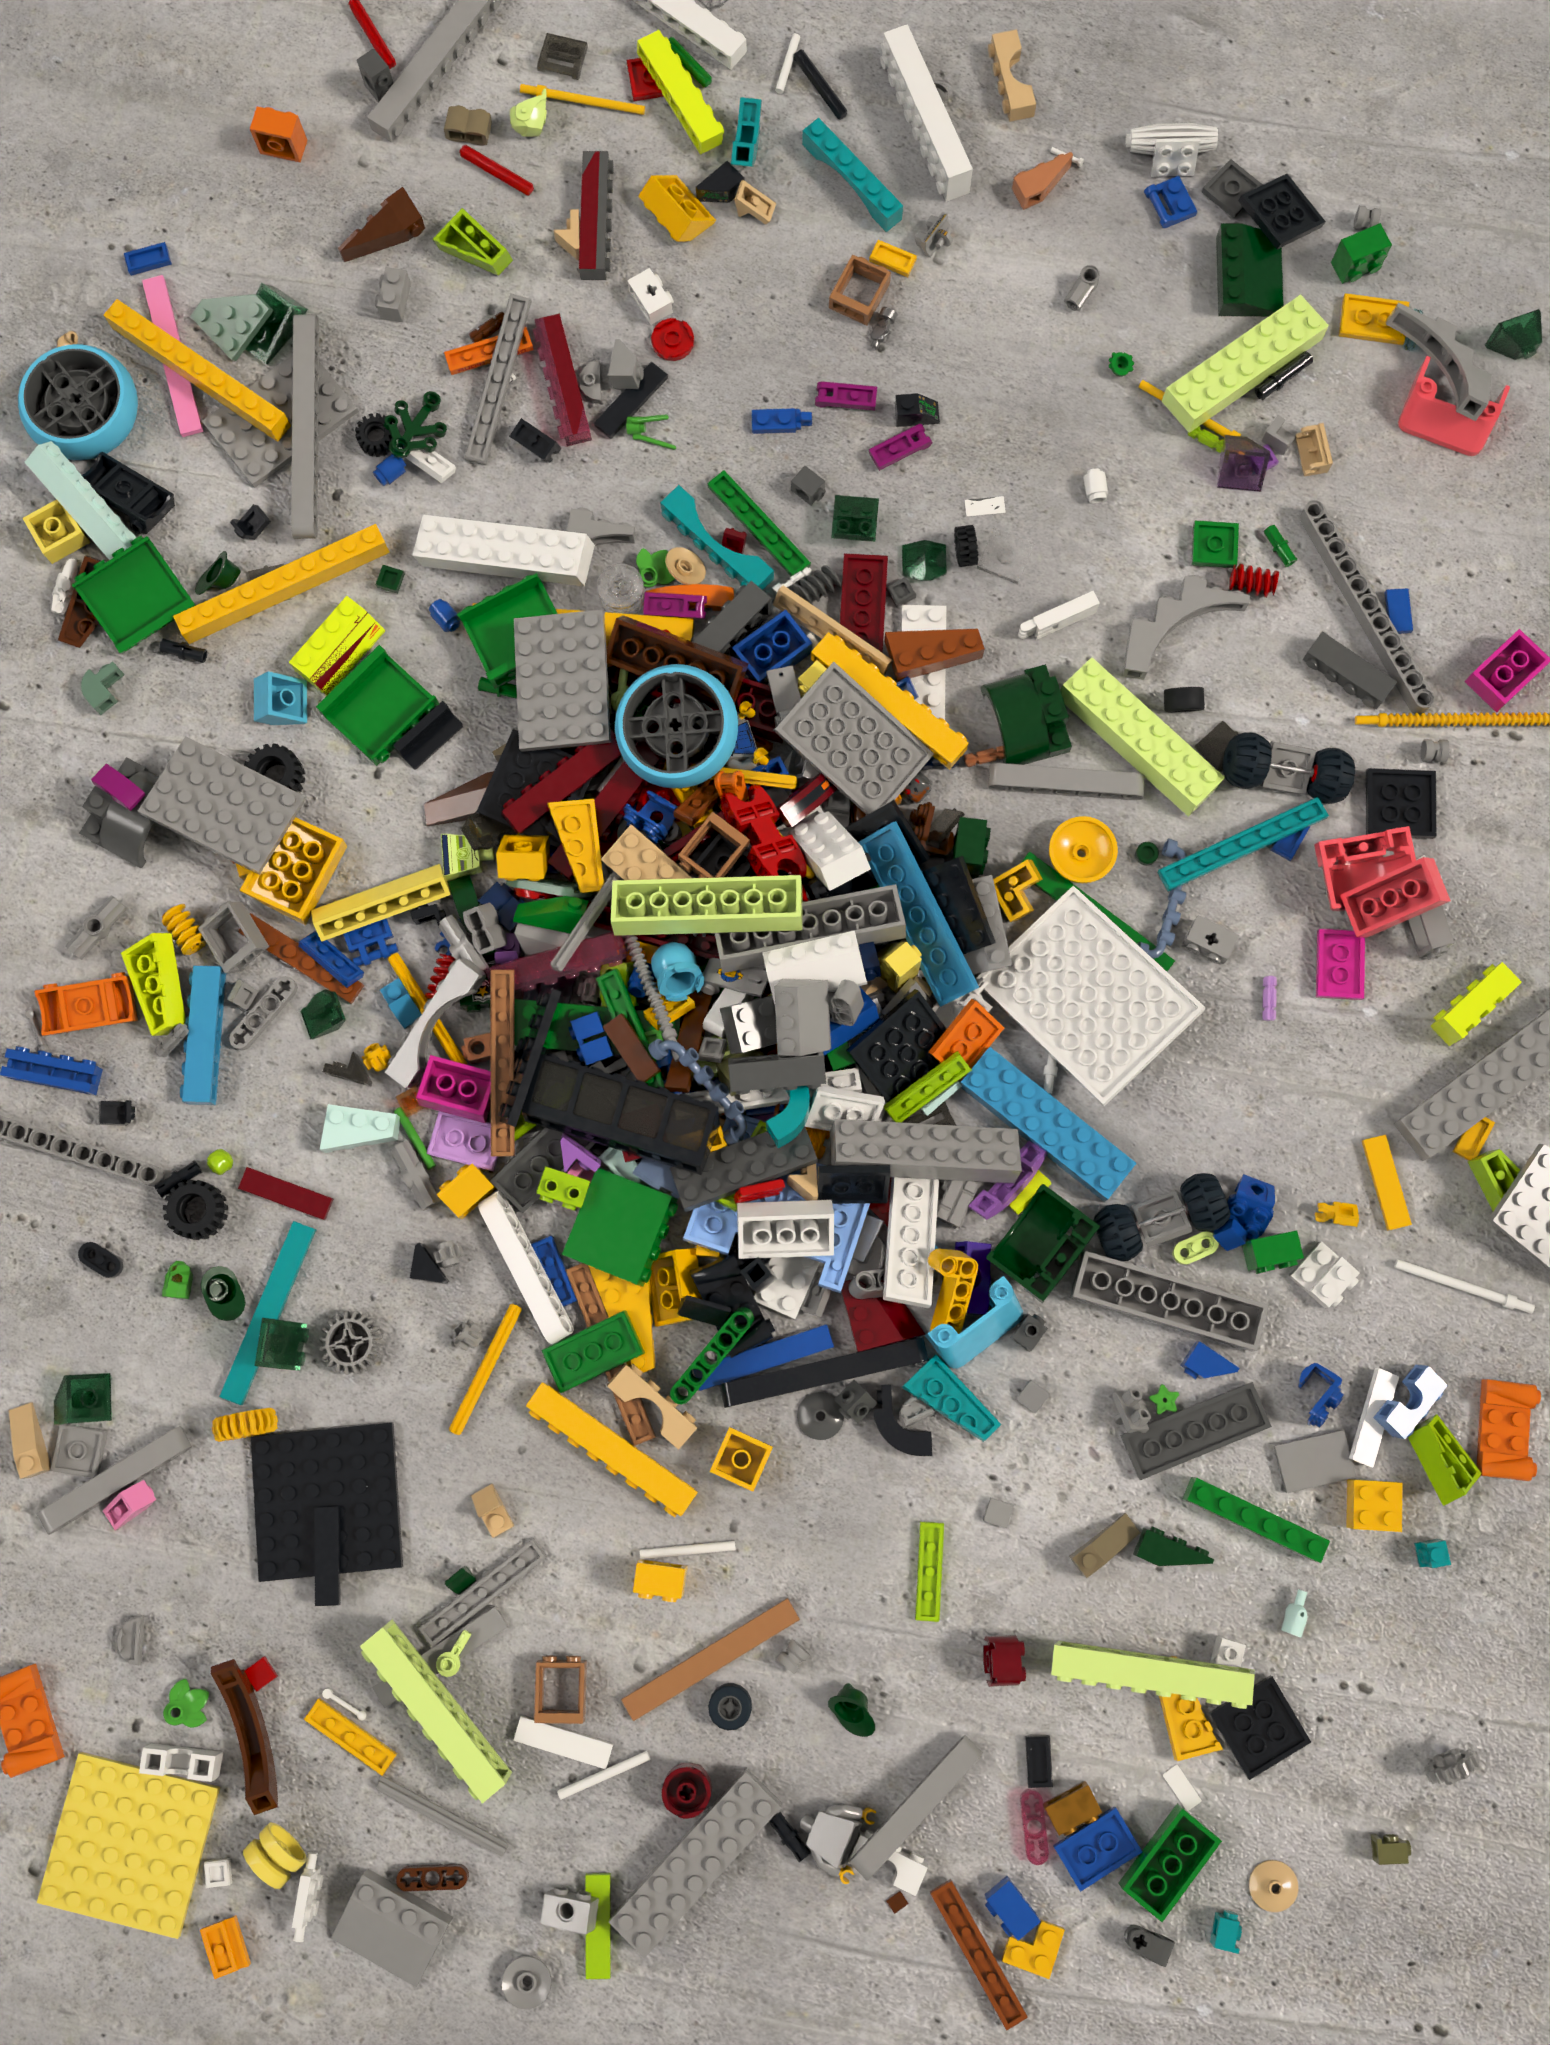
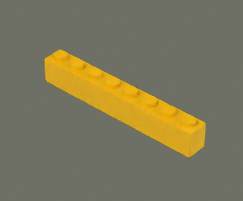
[811,632,969,770]
[526,1382,699,1517]

